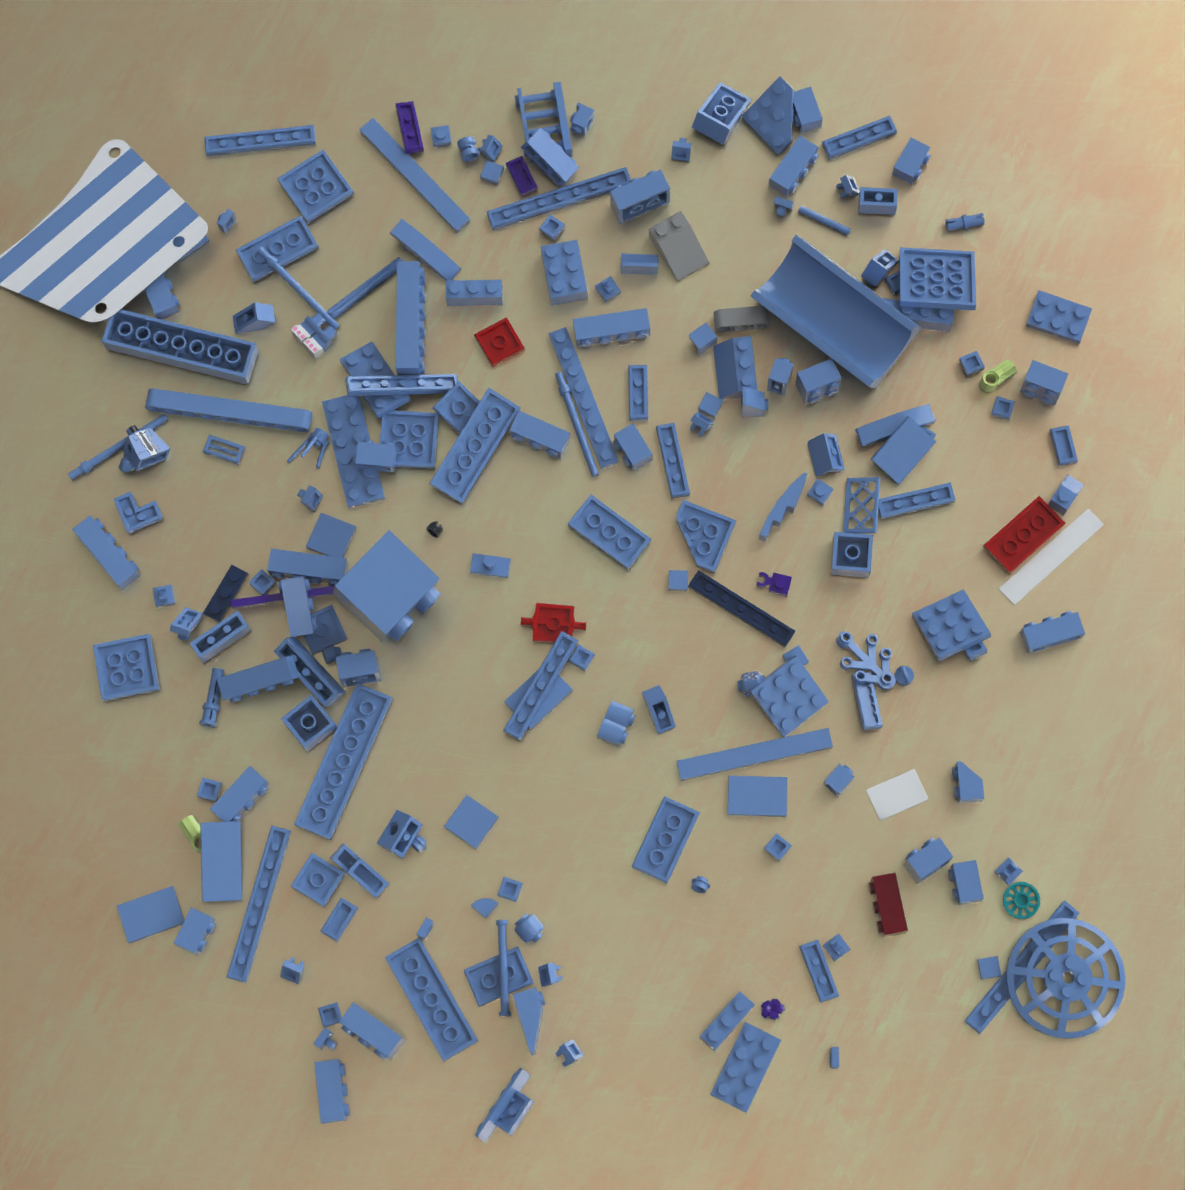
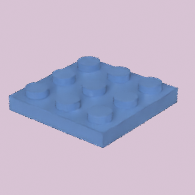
[277,149,354,223]
[380,410,439,469]
[912,589,991,661]
[93,634,160,702]
[749,655,829,737]

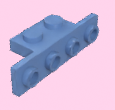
[475,1068,534,1143]

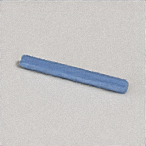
[327,257,403,319]

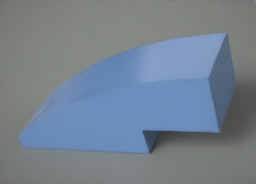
[330,843,389,898]

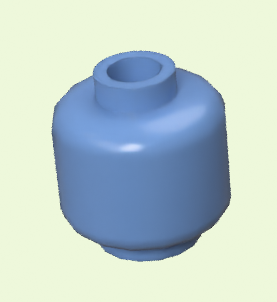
[515,913,544,943]

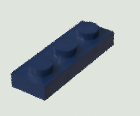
[203,564,249,623]

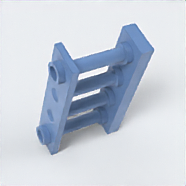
[515,82,572,163]

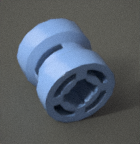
[457,136,479,162]

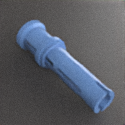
[199,668,224,728]

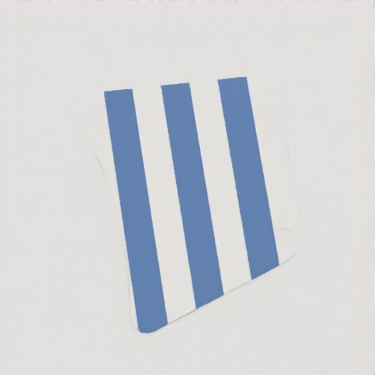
[0,139,208,322]

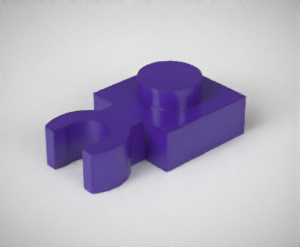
[756,572,792,597]

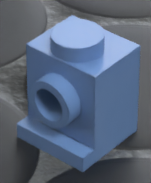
[570,103,595,135]

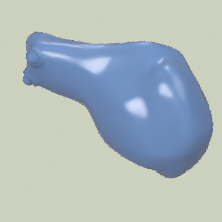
[119,447,134,473]

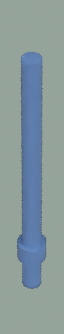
[257,247,340,330]
[555,372,599,477]
[68,414,168,480]

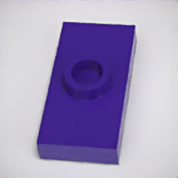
[505,156,538,196]

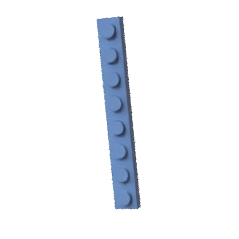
[549,327,619,469]

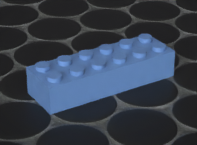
[396,261,426,375]

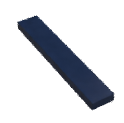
[688,570,796,648]

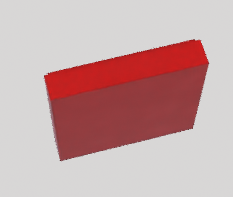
[474,317,525,367]

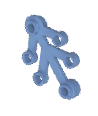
[836,631,896,690]

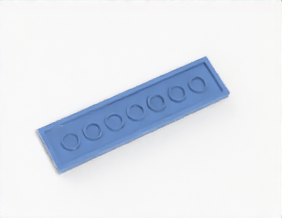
[294,683,393,840]

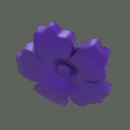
[761,999,785,1020]

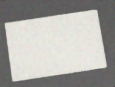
[866,769,929,821]

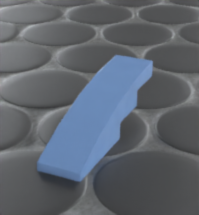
[390,219,461,281]
[855,404,936,447]
[759,473,807,542]

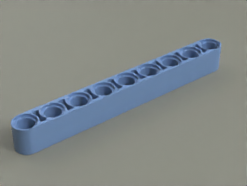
[145,389,312,432]

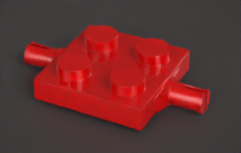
[521,603,586,644]

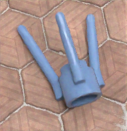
[287,428,329,468]

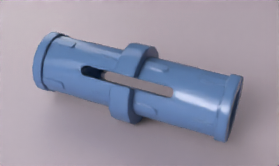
[945,213,985,231]

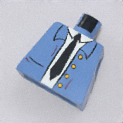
[125,425,170,471]

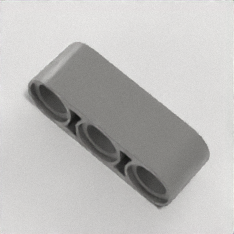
[713,306,769,332]

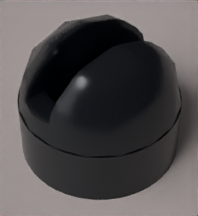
[426,521,443,538]

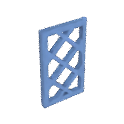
[843,477,880,534]

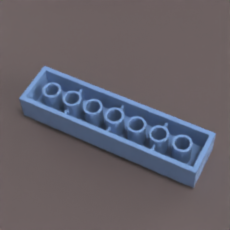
[101,309,259,385]

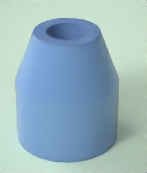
[322,647,342,664]

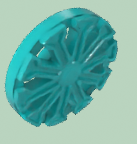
[1003,882,1040,919]

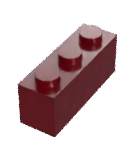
[868,872,908,938]

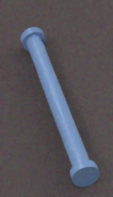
[496,920,511,1017]

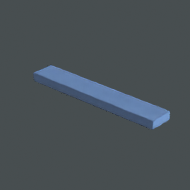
[204,125,316,156]
[345,374,458,396]
[503,631,579,741]

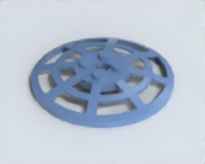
[1006,918,1125,1039]

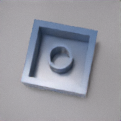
[795,358,841,404]
[1020,360,1069,405]
[831,532,873,578]
[336,649,381,688]
[281,694,337,752]
[904,837,953,884]

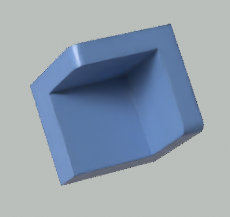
[689,322,717,355]

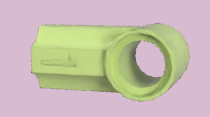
[980,359,1017,392]
[178,815,201,854]

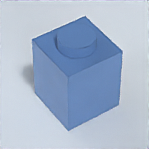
[823,764,855,797]

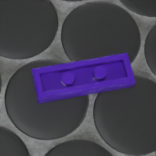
[395,101,424,154]

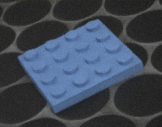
[899,247,976,310]

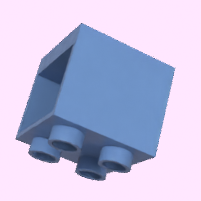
[332,530,441,642]

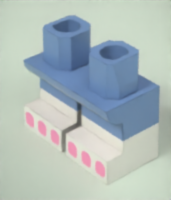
[291,313,337,360]

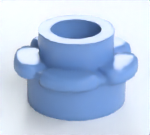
[411,835,427,853]
[691,876,710,893]

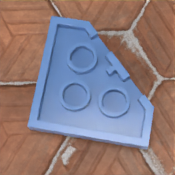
[742,76,794,155]
[676,500,736,573]

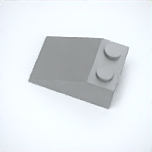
[649,211,709,282]

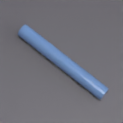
[798,205,851,235]

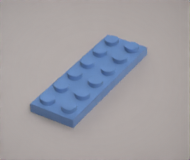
[429,388,521,504]
[322,395,385,508]
[385,938,478,1061]

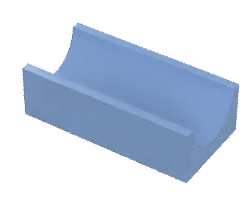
[751,235,921,388]

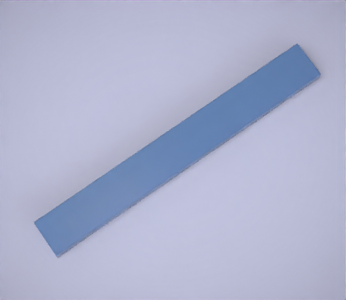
[359,118,470,233]
[486,167,631,230]
[677,728,833,781]
[227,826,291,983]
[964,900,1080,1035]

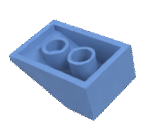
[691,82,752,145]
[513,987,545,1056]

